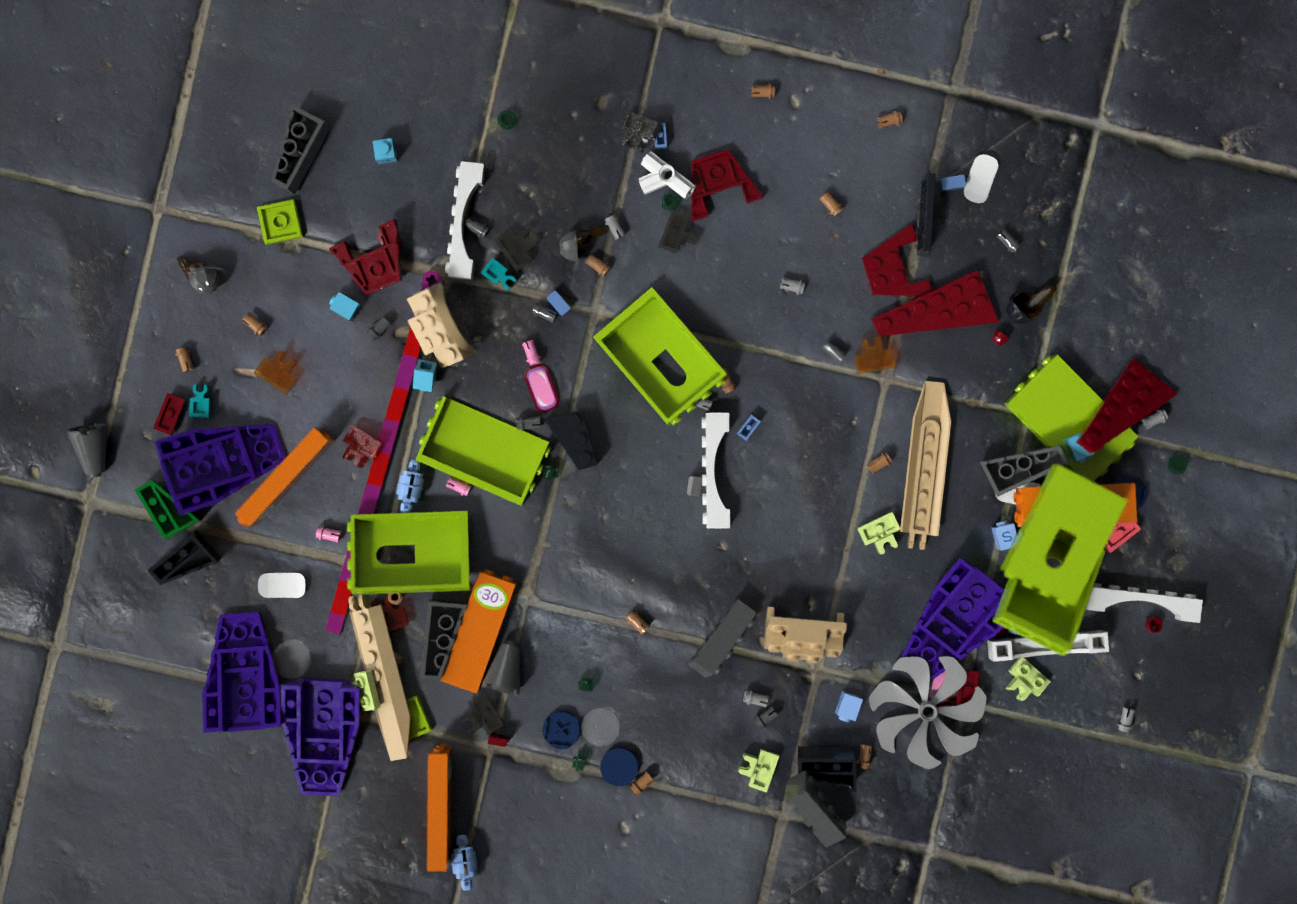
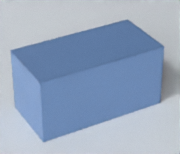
[653,122,667,149]
[938,175,966,192]
[546,291,571,317]
[736,415,761,441]

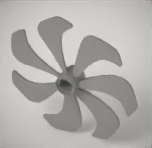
[869,656,987,769]

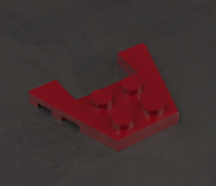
[691,149,763,222]
[329,219,402,295]
[862,225,931,297]

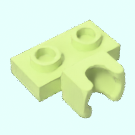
[857,512,900,554]
[1006,658,1050,701]
[352,670,381,711]
[738,749,779,793]

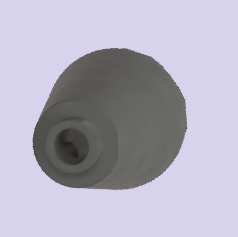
[67,423,108,478]
[481,640,520,695]

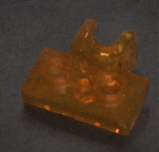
[853,336,896,375]
[254,351,298,395]

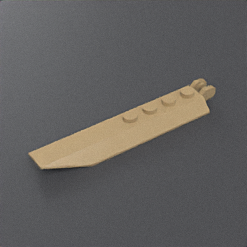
[900,381,951,550]
[348,594,411,761]

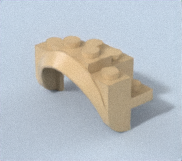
[407,282,476,368]
[764,607,847,663]

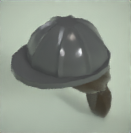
[559,226,609,268]
[177,256,227,295]

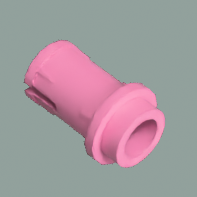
[522,340,541,366]
[446,476,472,496]
[316,525,342,543]

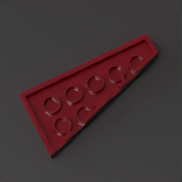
[871,270,999,337]
[1076,358,1178,454]

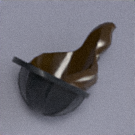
[1006,286,1057,324]

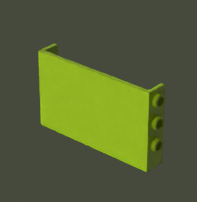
[1004,355,1138,482]
[415,396,552,506]

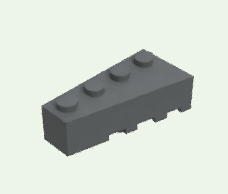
[271,104,331,195]

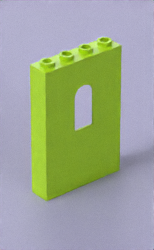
[593,287,727,426]
[1000,464,1128,607]
[347,511,470,595]
[993,528,1105,656]

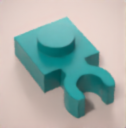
[481,258,517,291]
[189,384,211,418]

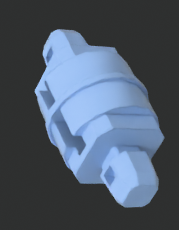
[396,460,424,513]
[451,835,478,891]

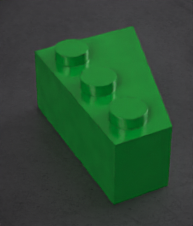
[134,480,201,541]

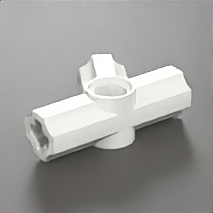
[639,151,696,199]

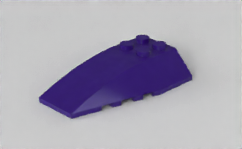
[154,424,286,515]
[901,557,1005,680]
[202,612,282,733]
[281,678,360,796]

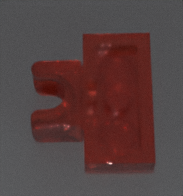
[343,424,385,468]
[371,597,409,631]

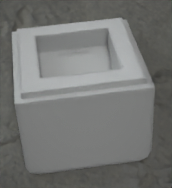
[687,476,703,496]

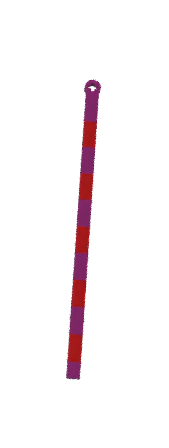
[325,271,442,635]

